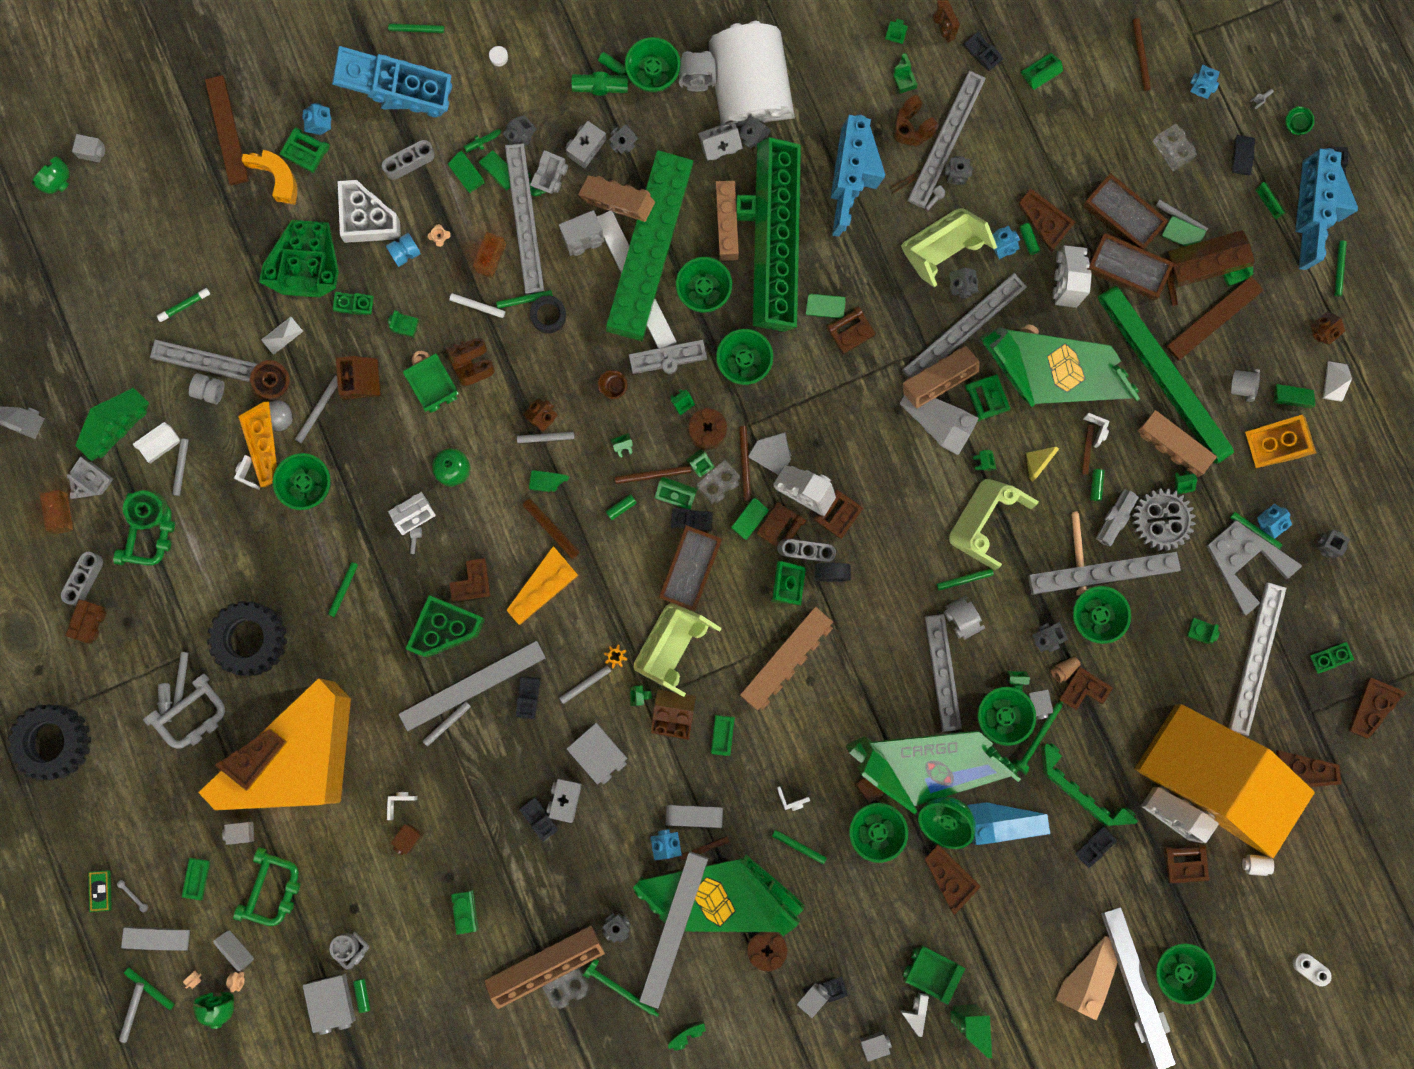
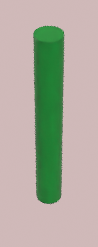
[388,24,445,33]
[1334,240,1347,297]
[496,290,553,309]
[1230,511,1283,549]
[327,562,358,618]
[936,568,994,591]
[772,830,827,865]
[124,967,175,1011]

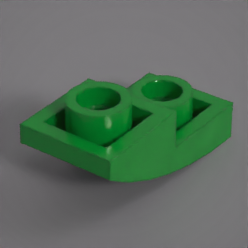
[479,150,511,191]
[333,292,374,315]
[1310,642,1354,674]
[668,1021,706,1051]

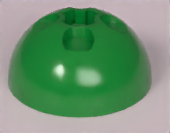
[625,37,681,92]
[676,257,732,313]
[717,329,773,385]
[273,453,331,510]
[1073,586,1131,644]
[978,687,1036,746]
[918,797,976,849]
[849,803,908,863]
[1156,944,1216,1004]

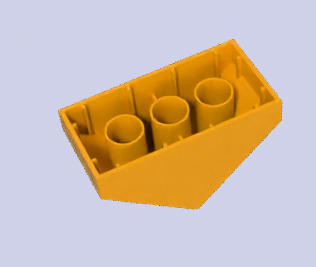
[198,678,351,810]
[1134,704,1315,858]

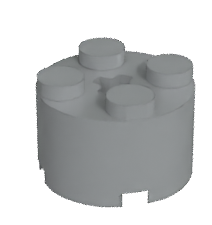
[679,51,716,92]
[944,595,985,640]

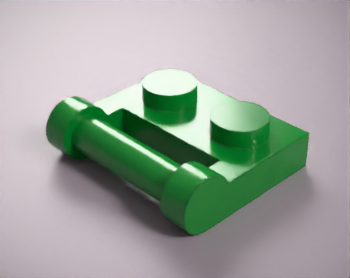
[279,127,330,173]
[965,374,1011,422]

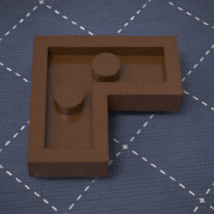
[449,558,491,602]
[1059,667,1113,710]

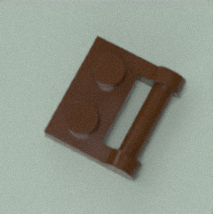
[932,0,960,43]
[826,306,876,355]
[813,489,864,540]
[757,502,806,551]
[1164,845,1209,883]

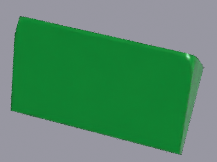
[1021,53,1063,90]
[448,150,485,194]
[1255,182,1287,220]
[1162,216,1206,247]
[806,294,846,319]
[1273,384,1315,409]
[654,477,698,509]
[731,497,769,540]

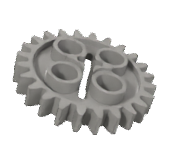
[1132,489,1196,551]

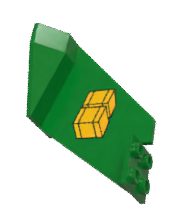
[979,327,1140,407]
[633,855,805,936]

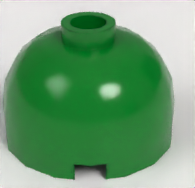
[31,156,70,194]
[432,448,471,487]
[193,992,234,1029]

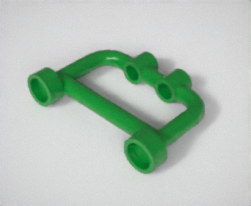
[113,493,175,566]
[233,847,301,926]

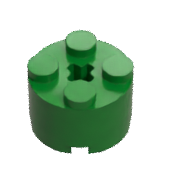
[123,490,167,530]

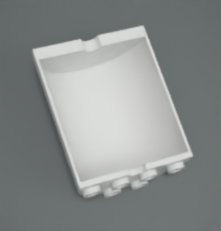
[709,21,795,126]

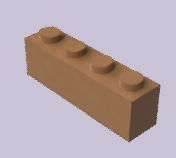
[578,175,655,222]
[716,181,739,261]
[903,346,979,409]
[1138,410,1217,477]

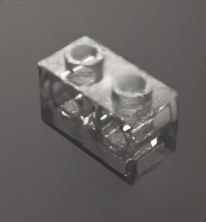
[1153,124,1197,171]
[696,460,740,505]
[542,967,590,1009]

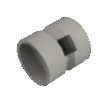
[189,373,225,405]

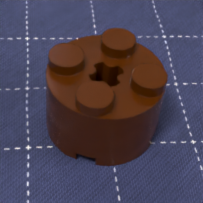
[249,360,290,401]
[689,408,727,450]
[747,932,787,971]

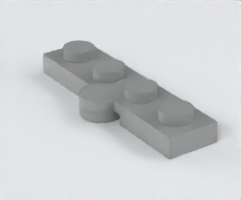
[629,340,707,374]

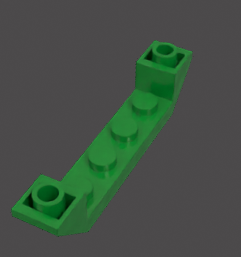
[1041,743,1138,826]

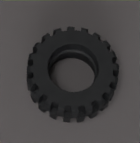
[207,601,287,676]
[7,704,91,780]

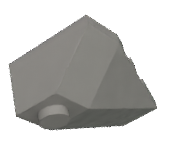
[900,395,979,455]
[0,406,45,439]

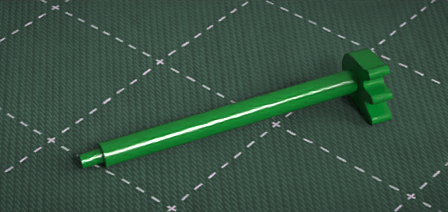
[1012,701,1063,775]
[583,959,659,1017]

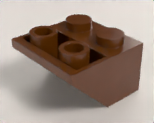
[336,356,381,400]
[651,689,696,740]

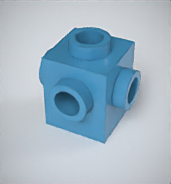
[1190,65,1220,99]
[303,103,331,135]
[992,226,1020,259]
[1257,504,1292,539]
[650,829,682,860]

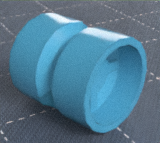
[386,233,421,267]

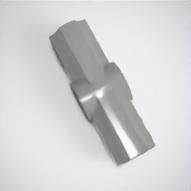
[1095,489,1139,547]

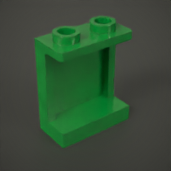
[403,353,459,413]
[902,944,966,1005]

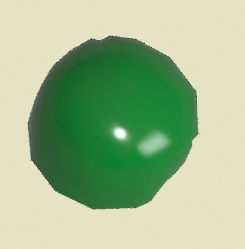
[1285,106,1315,136]

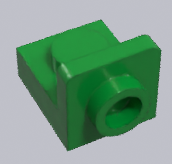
[1222,266,1254,287]
[388,310,419,338]
[1186,618,1220,644]

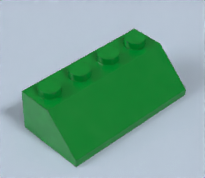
[950,1004,992,1058]

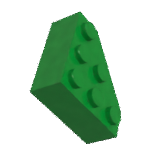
[75,388,149,461]
[406,595,485,658]

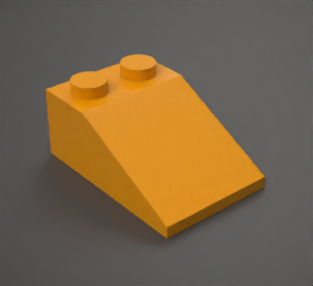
[1245,414,1316,468]

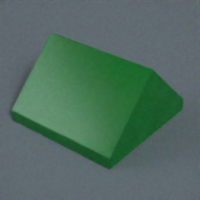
[771,561,806,606]

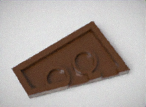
[1018,189,1075,252]
[1348,677,1407,739]
[215,729,287,791]
[1276,750,1341,787]
[924,844,981,915]

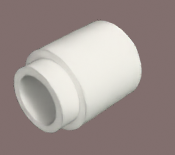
[1242,854,1274,876]

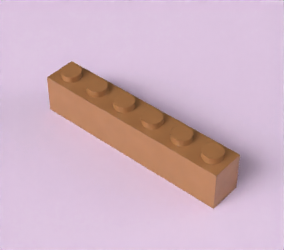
[740,607,833,711]
[485,926,605,1009]

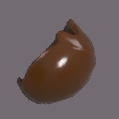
[598,370,628,399]

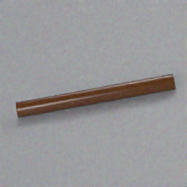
[1132,18,1151,91]
[739,426,751,502]
[615,465,691,484]

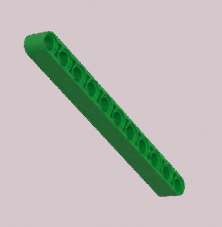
[1098,285,1234,464]

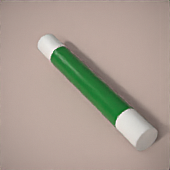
[157,288,210,322]

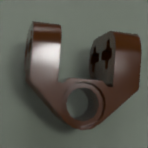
[893,94,939,147]
[446,338,495,386]

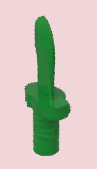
[463,129,501,153]

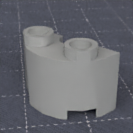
[530,150,568,194]

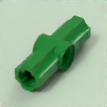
[572,72,628,96]

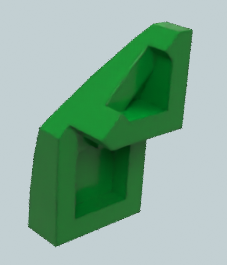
[893,53,917,94]
[529,470,570,492]

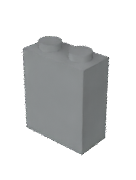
[567,723,628,785]
[303,973,356,1035]

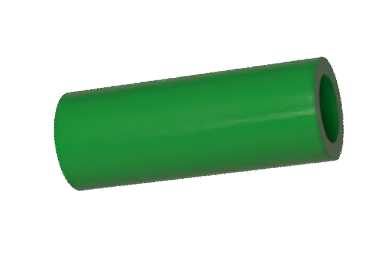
[598,52,627,75]
[1019,223,1040,255]
[1090,469,1105,501]
[605,494,637,520]
[353,978,370,1013]

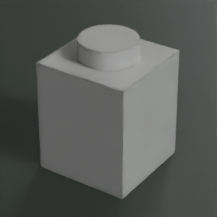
[72,134,105,163]
[1026,690,1053,720]
[222,822,254,845]
[797,983,830,1018]
[860,1031,892,1061]

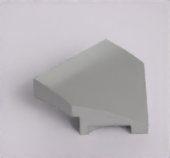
[748,432,792,475]
[67,456,113,499]

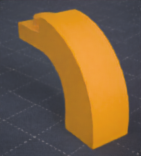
[242,150,297,205]

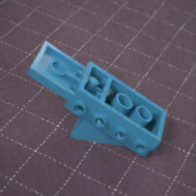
[332,46,452,117]
[830,115,885,237]
[1295,148,1358,270]

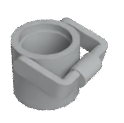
[1231,369,1260,402]
[329,932,369,969]

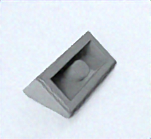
[213,931,254,971]

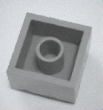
[559,210,605,256]

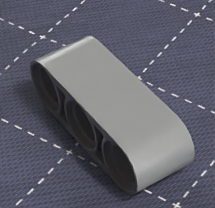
[382,140,435,180]
[777,539,836,562]
[61,552,103,606]
[665,805,723,828]

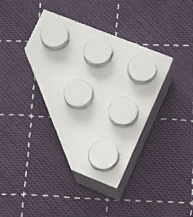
[338,180,401,243]
[1052,245,1092,308]
[773,465,836,516]
[1141,786,1219,843]

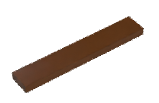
[205,75,249,185]
[1166,276,1263,361]

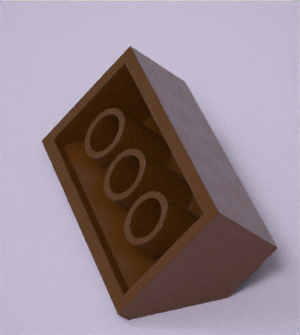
[1168,230,1255,287]

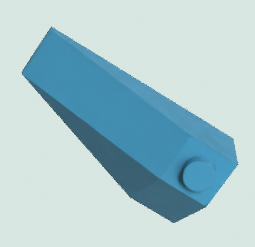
[967,802,1050,845]

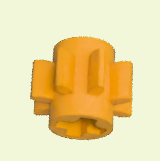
[604,645,628,669]

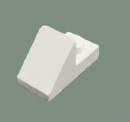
[900,993,929,1037]

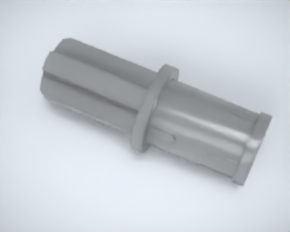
[156,683,173,722]

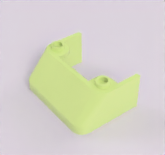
[901,208,997,287]
[949,479,1039,571]
[634,603,721,697]

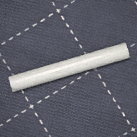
[450,293,505,318]

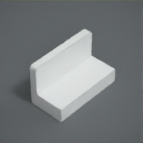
[133,422,181,463]

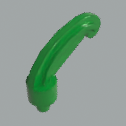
[528,173,546,196]

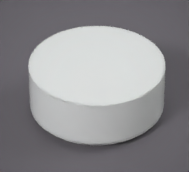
[489,46,508,66]

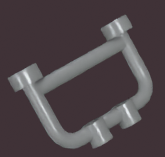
[143,673,225,749]

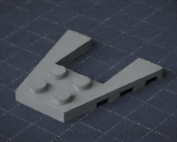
[1207,521,1302,616]

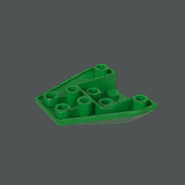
[259,220,339,298]

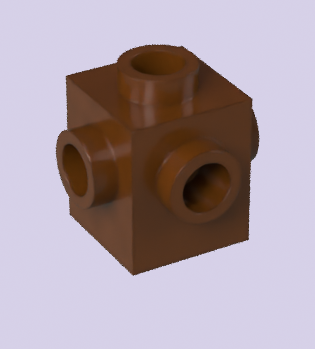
[1311,311,1345,345]
[523,398,558,432]

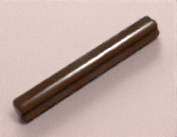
[523,499,580,559]

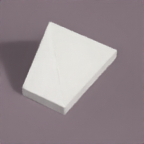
[261,317,303,355]
[1323,361,1352,402]

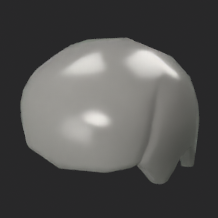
[269,400,293,431]

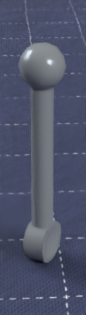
[117,880,148,912]

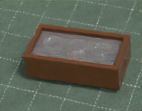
[1083,173,1168,250]
[1087,233,1174,301]
[659,525,722,611]

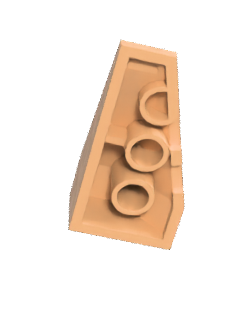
[1055,936,1118,1020]

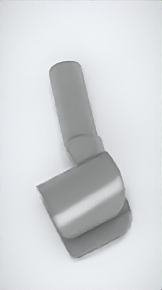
[1250,89,1274,109]
[925,185,945,211]
[410,527,422,554]

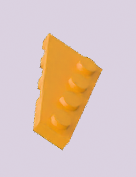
[238,402,277,487]
[507,546,578,625]

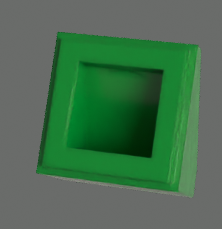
[686,449,714,478]

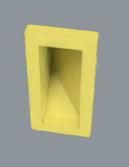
[1026,447,1059,482]

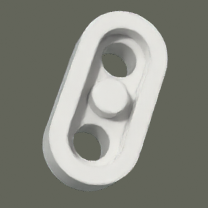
[1293,953,1331,986]

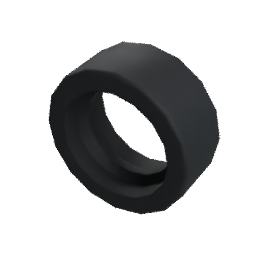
[530,295,566,333]
[814,563,851,582]

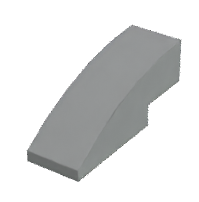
[121,926,190,950]

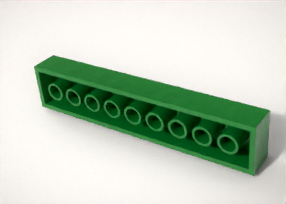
[753,137,801,332]
[606,150,694,342]

